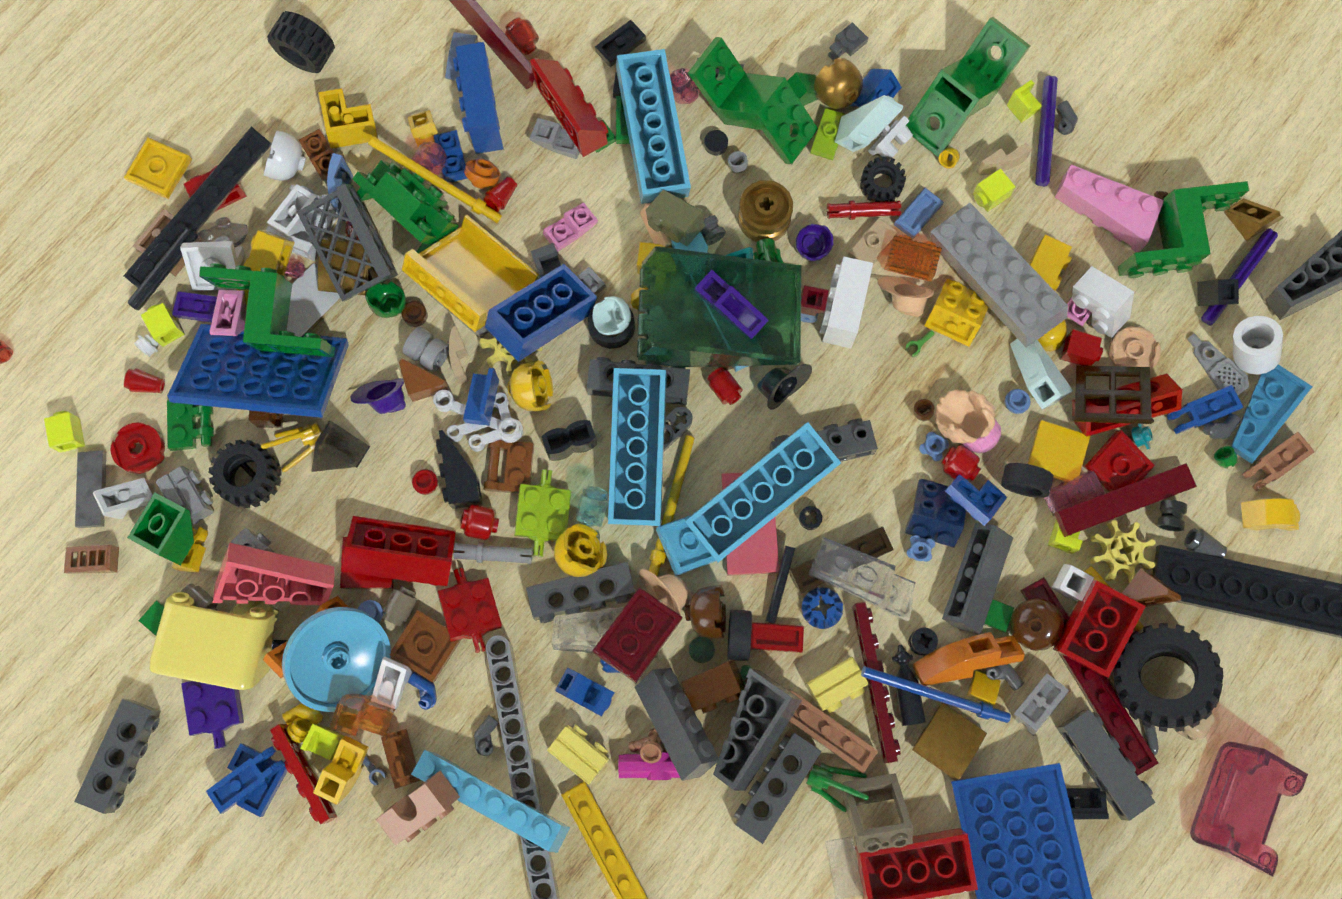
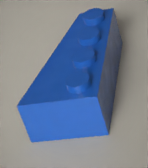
[453,42,504,154]

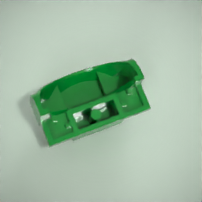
[352,160,459,254]

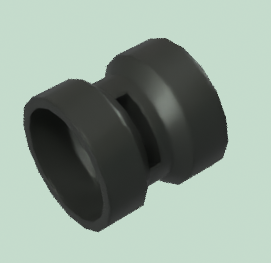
[1157,500,1187,532]

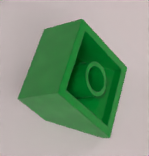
[127,492,194,566]

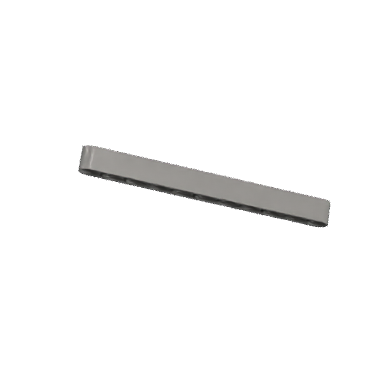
[486,635,560,899]

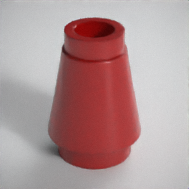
[483,177,517,212]
[124,368,165,394]

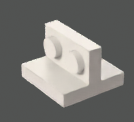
[180,241,245,291]

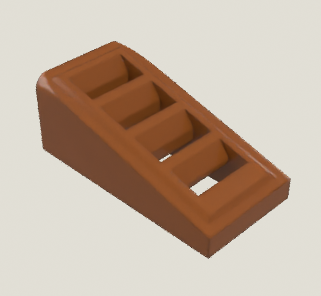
[64,545,119,574]

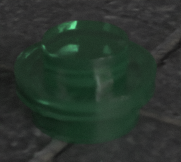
[689,637,715,663]

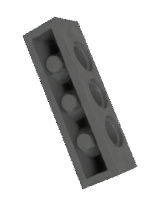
[587,357,690,405]
[526,562,635,623]
[74,699,161,814]
[733,733,821,844]

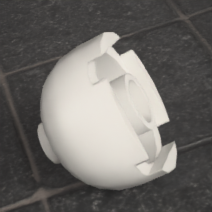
[264,130,306,181]

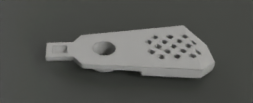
[1187,333,1249,395]

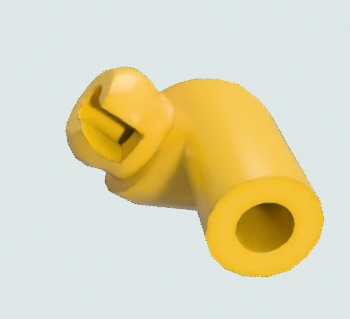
[282,703,323,725]

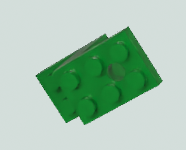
[906,17,1031,157]
[688,37,818,165]
[1118,181,1249,278]
[199,263,335,357]

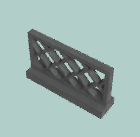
[297,183,398,302]

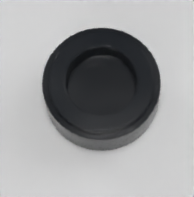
[704,130,728,156]

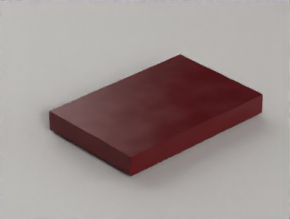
[592,587,683,684]

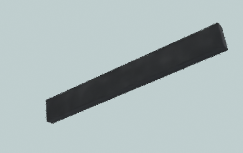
[124,126,272,288]

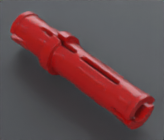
[827,200,901,220]

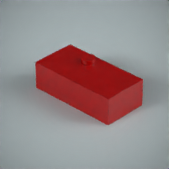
[854,828,978,899]

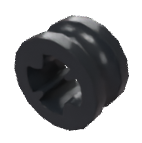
[799,506,823,530]

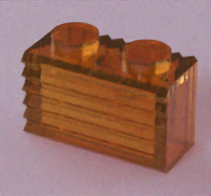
[884,235,942,282]

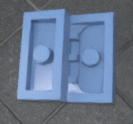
[327,153,353,222]

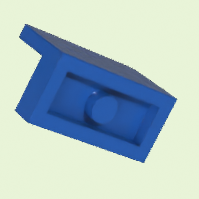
[850,69,902,108]
[463,368,499,426]

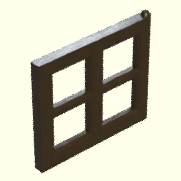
[1072,366,1154,424]

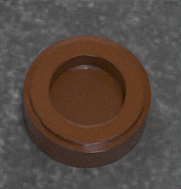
[402,301,428,327]

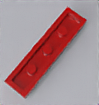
[270,724,337,825]

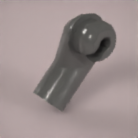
[1203,414,1241,439]
[986,664,1024,691]
[474,715,499,756]

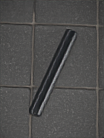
[128,227,198,311]

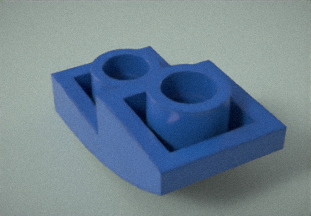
[434,130,467,183]

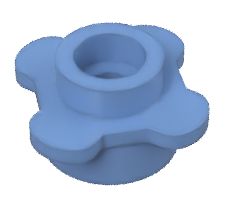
[919,432,949,461]
[907,534,935,562]

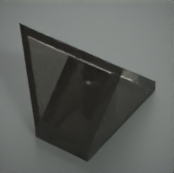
[311,420,370,472]

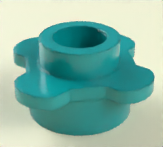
[1132,424,1153,450]

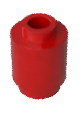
[707,367,743,405]

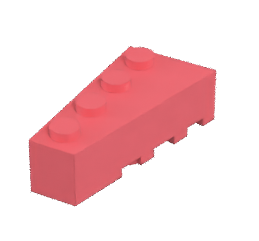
[212,543,334,605]

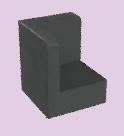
[530,243,561,278]

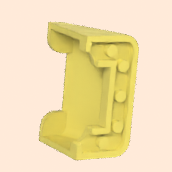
[149,592,275,690]

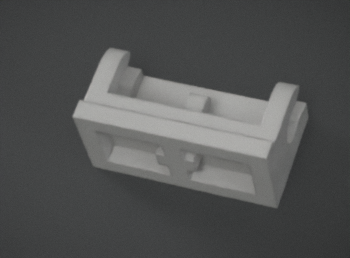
[1014,673,1069,736]

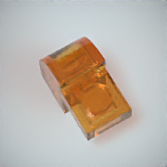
[329,694,395,737]

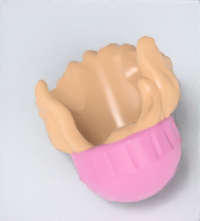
[934,390,1001,453]

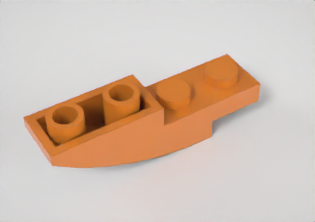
[913,632,1025,686]

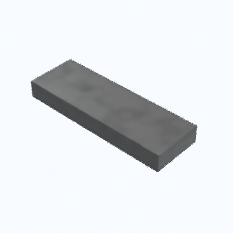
[75,451,106,528]

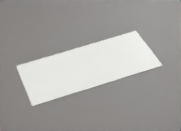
[287,263,340,337]

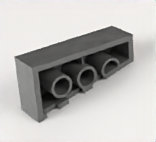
[1266,230,1342,320]
[713,668,802,791]

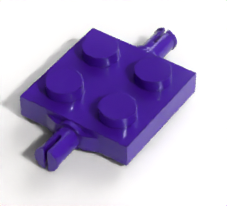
[181,681,244,749]

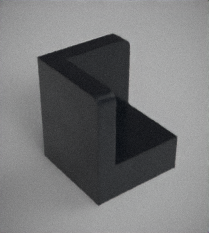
[1197,279,1239,306]

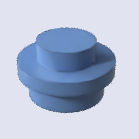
[1005,389,1031,414]
[358,600,384,623]

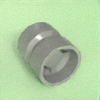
[403,327,449,372]

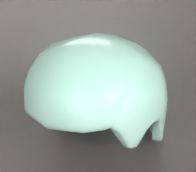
[592,296,631,335]

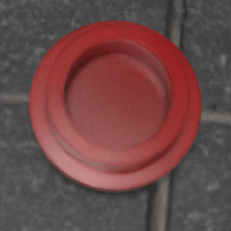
[412,469,438,495]

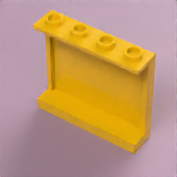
[402,215,539,332]

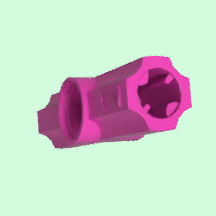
[618,752,680,780]

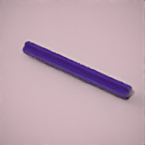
[1035,75,1058,187]
[1201,228,1278,326]

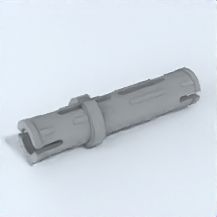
[453,543,533,564]

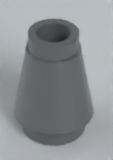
[1184,528,1227,558]

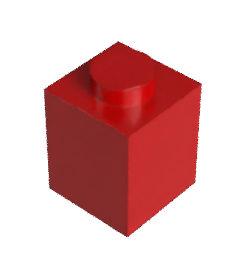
[1060,329,1103,366]

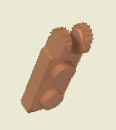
[1242,432,1315,491]

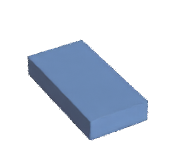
[894,188,944,239]

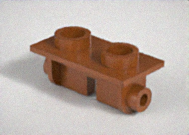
[381,729,421,789]

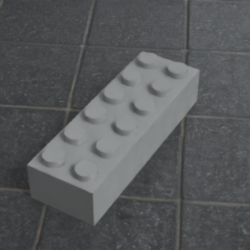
[930,203,1068,348]

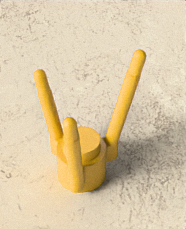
[261,422,325,472]

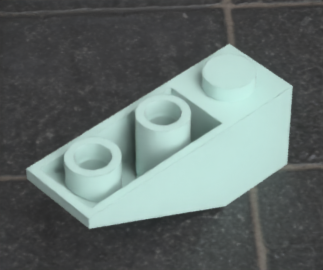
[835,95,903,152]
[1010,338,1073,410]

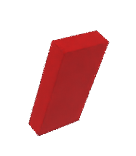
[751,622,804,653]

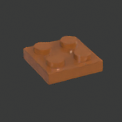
[389,610,462,683]

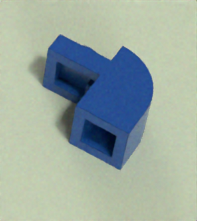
[555,667,615,717]

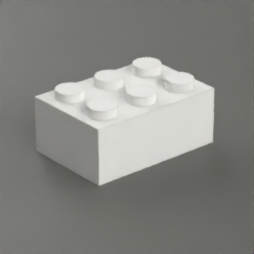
[820,256,873,349]

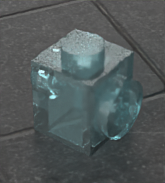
[576,486,608,527]

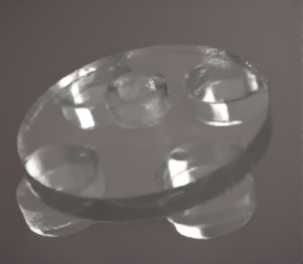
[197,217,249,248]

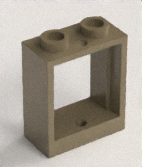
[843,773,913,853]

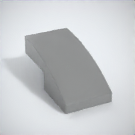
[530,118,580,159]

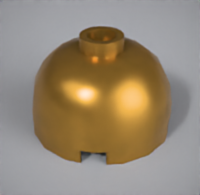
[814,58,863,109]

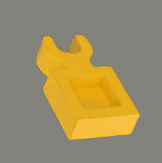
[172,527,208,572]

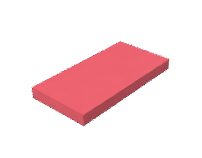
[721,472,779,576]

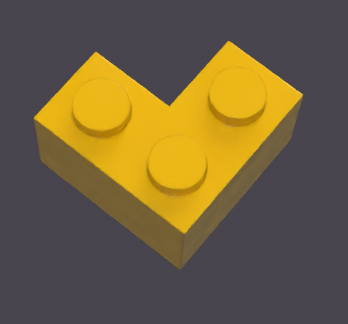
[318,88,378,149]

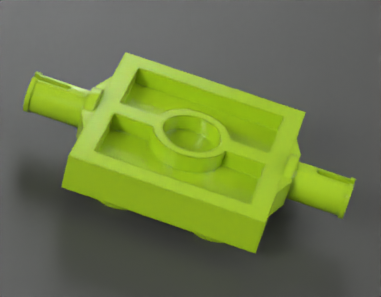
[514,469,571,557]

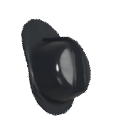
[757,364,812,410]

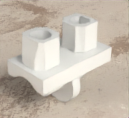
[868,116,913,161]

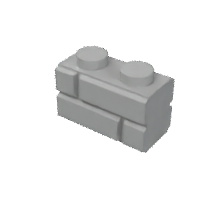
[156,466,214,526]

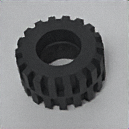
[267,11,335,73]
[208,440,282,508]

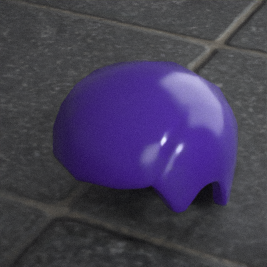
[796,224,834,261]

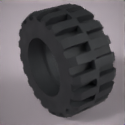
[1113,623,1224,732]

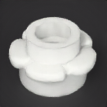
[134,334,158,357]

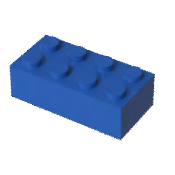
[485,264,597,362]

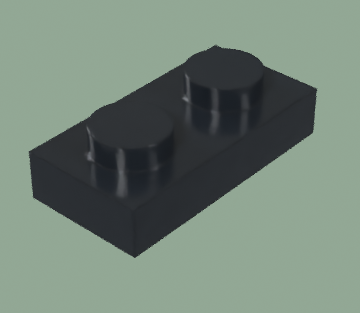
[595,20,646,67]

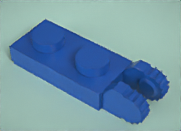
[1166,385,1244,434]
[206,746,285,814]

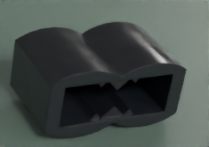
[542,420,597,461]

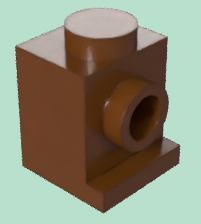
[248,410,284,428]

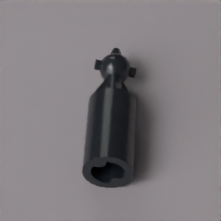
[892,645,926,726]

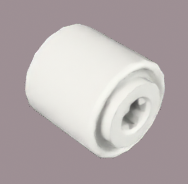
[1233,316,1283,375]

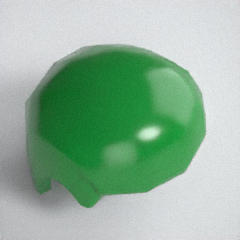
[365,281,407,318]

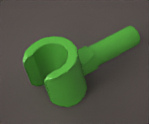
[905,330,934,357]

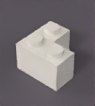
[1072,266,1134,338]

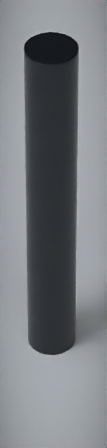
[765,546,795,623]

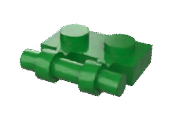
[167,400,214,451]

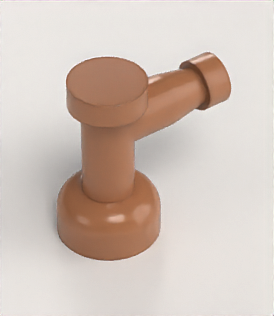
[629,728,662,763]

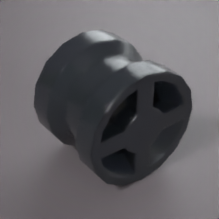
[908,628,938,655]

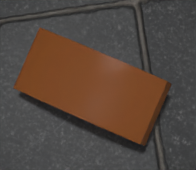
[299,129,334,181]

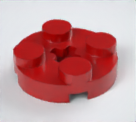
[110,422,165,474]

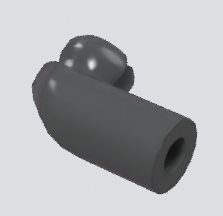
[1057,100,1078,135]

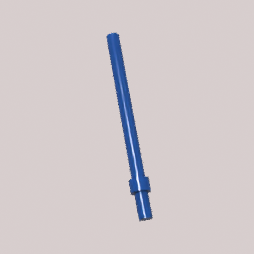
[861,666,1011,723]

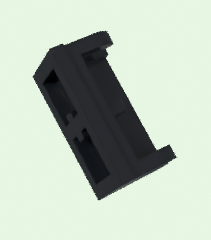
[1066,788,1109,820]

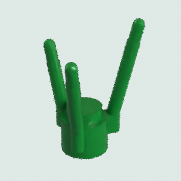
[752,238,786,301]
[806,763,869,812]

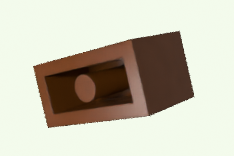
[681,660,745,714]

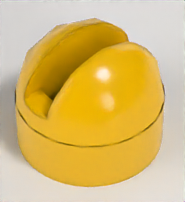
[939,147,960,169]

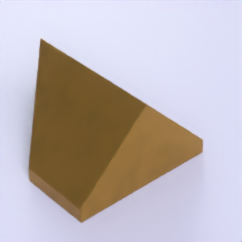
[1225,199,1284,241]

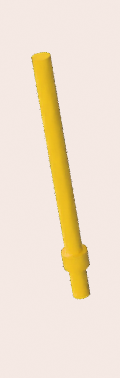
[368,136,502,223]
[649,435,695,577]

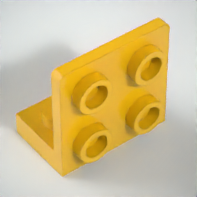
[924,279,988,347]

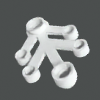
[433,390,523,452]

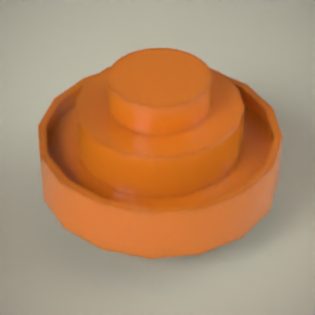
[464,159,501,189]

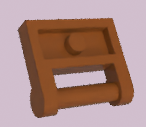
[483,440,534,493]

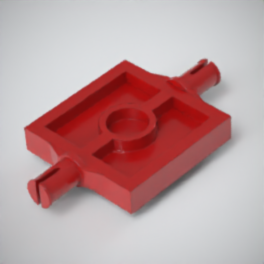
[438,568,502,653]

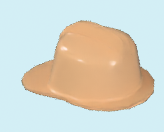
[878,277,934,317]
[639,569,693,616]

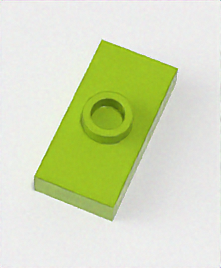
[810,108,846,160]

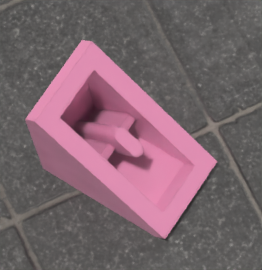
[210,290,246,336]

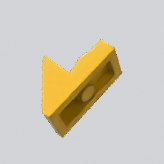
[408,110,438,149]

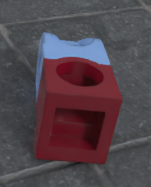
[796,285,829,323]

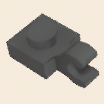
[828,22,869,60]

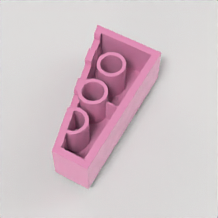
[1055,165,1164,252]

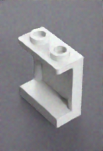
[266,185,338,261]

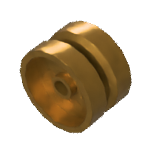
[738,180,793,242]

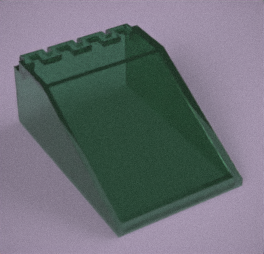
[637,246,802,367]

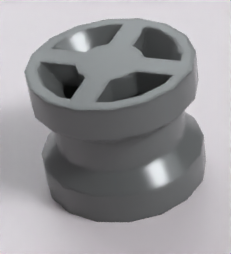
[700,215,726,246]

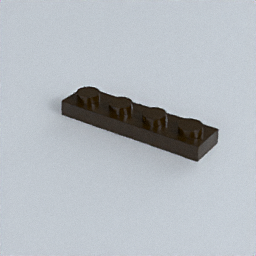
[789,526,894,594]

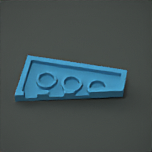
[1231,364,1313,464]

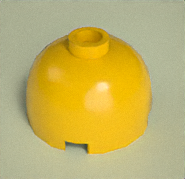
[507,360,553,411]
[554,524,607,577]

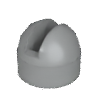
[728,151,748,173]

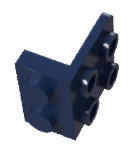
[905,479,966,548]

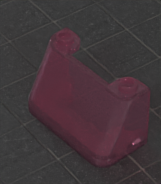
[1190,742,1308,877]

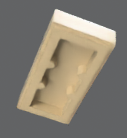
[848,218,898,263]

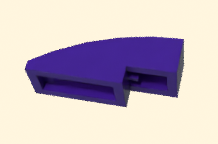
[694,270,769,339]

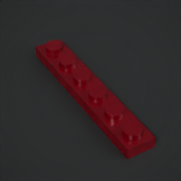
[852,602,901,763]

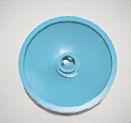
[282,607,391,712]

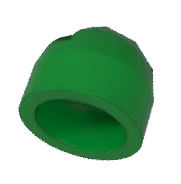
[1214,446,1238,469]

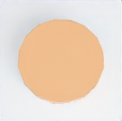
[1109,326,1160,370]

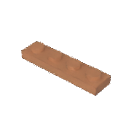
[788,689,878,774]

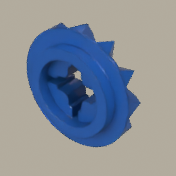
[801,587,843,629]

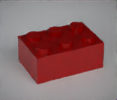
[1053,580,1146,678]

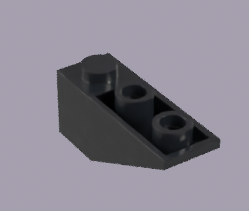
[436,430,483,509]

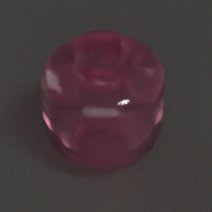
[670,68,700,104]
[412,142,447,175]

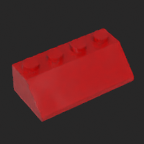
[529,58,608,157]
[342,516,456,586]

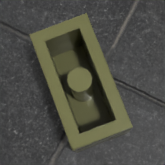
[646,190,705,246]

